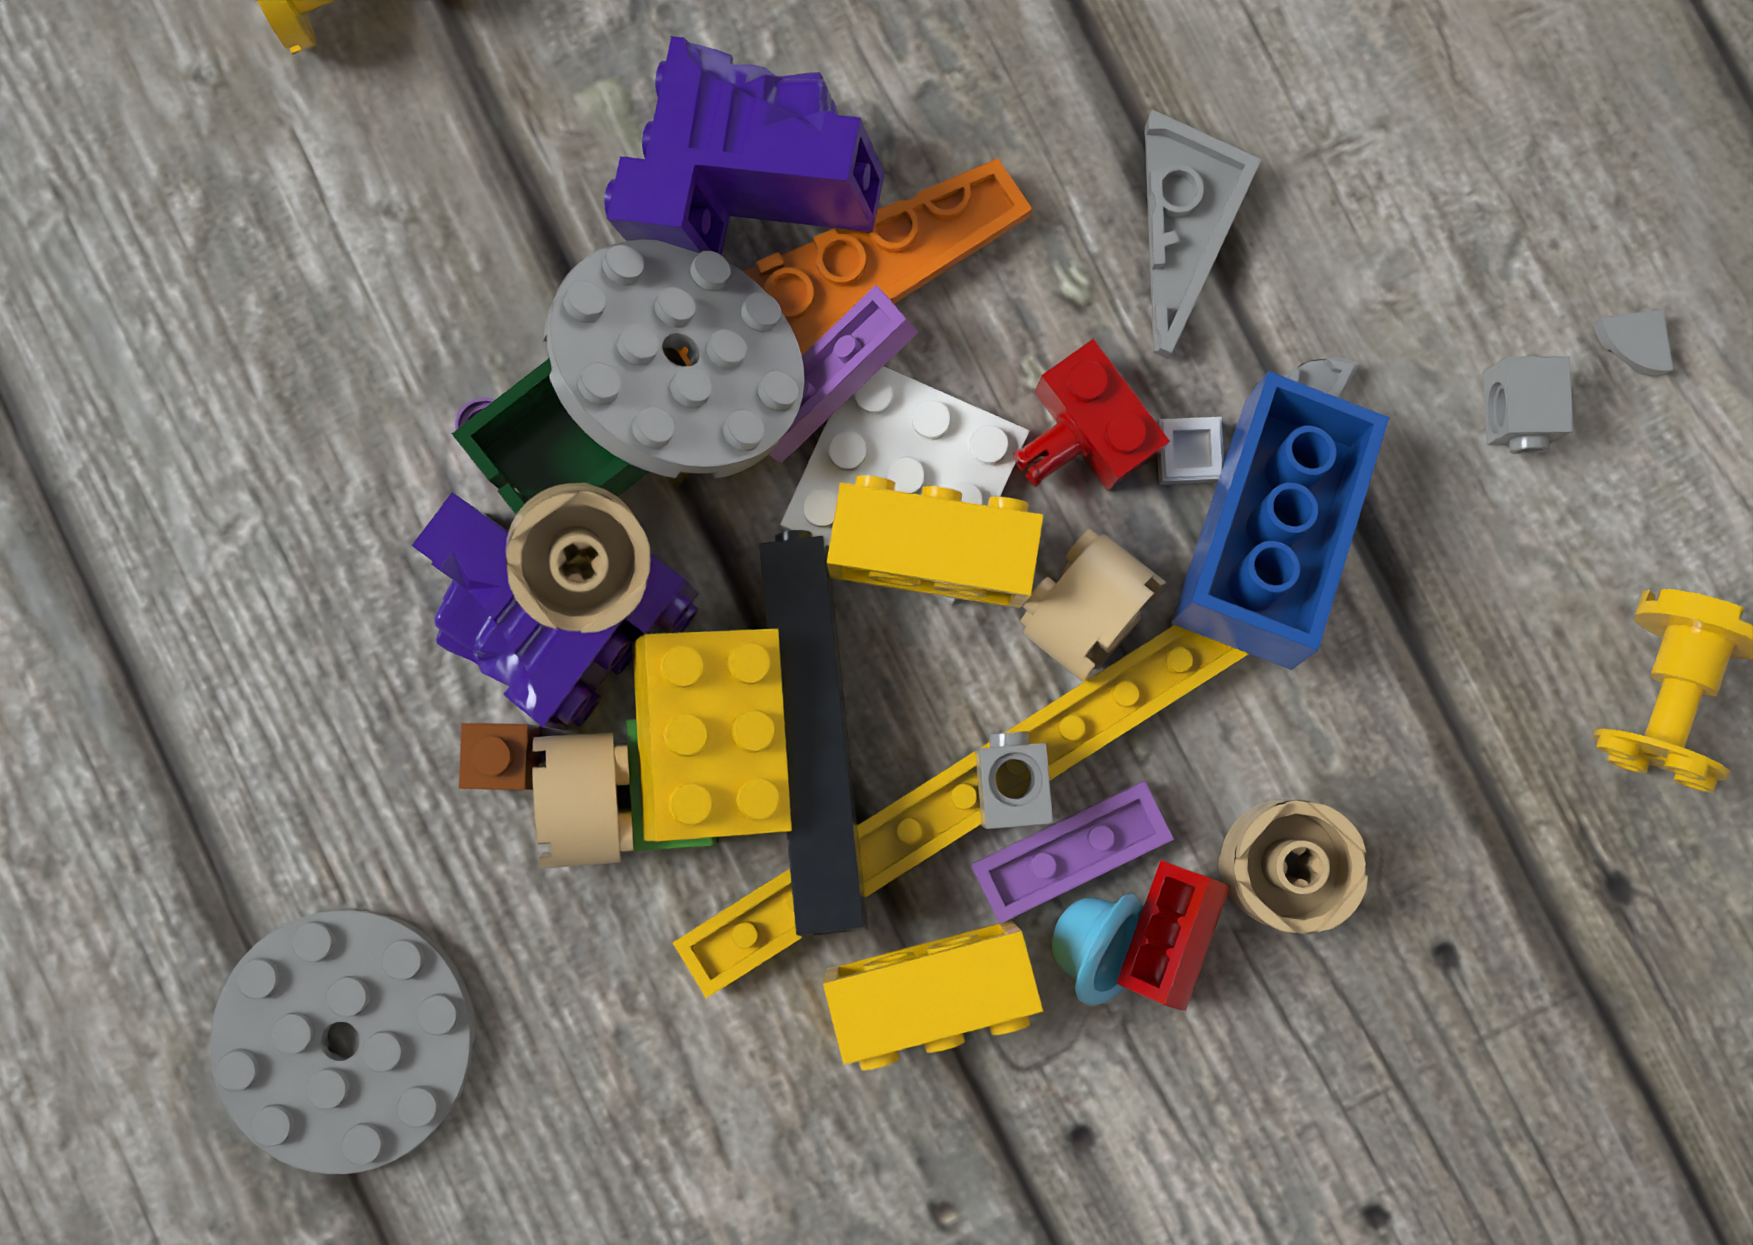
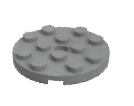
[543,239,804,479]
[210,908,476,1174]

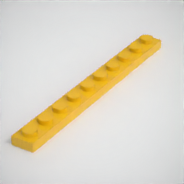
[672,625,1249,999]

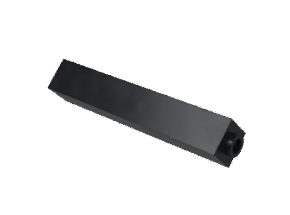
[759,530,868,937]

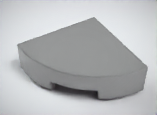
[1593,310,1673,376]
[1284,357,1359,398]

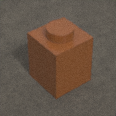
[459,723,542,790]

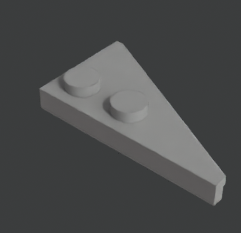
[1145,110,1262,359]

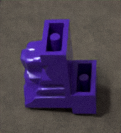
[604,36,885,255]
[411,492,699,731]

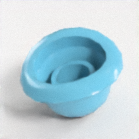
[1052,893,1143,1006]

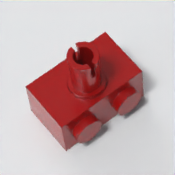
[1013,338,1170,491]

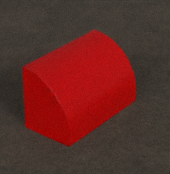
[1116,860,1231,1011]

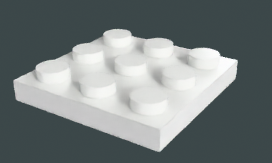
[780,366,1030,604]

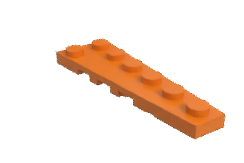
[674,158,1032,366]

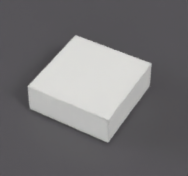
[1156,417,1224,485]

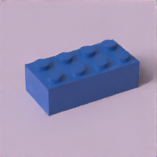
[1171,371,1390,670]

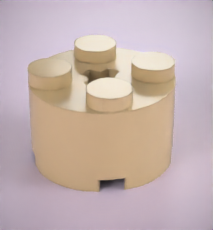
[506,483,650,633]
[1020,529,1166,683]
[533,732,633,869]
[1218,799,1368,934]

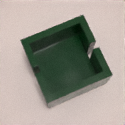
[452,358,649,515]

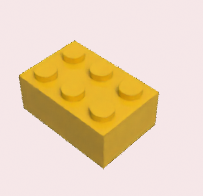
[827,475,1043,609]
[632,629,792,841]
[823,920,1043,1070]

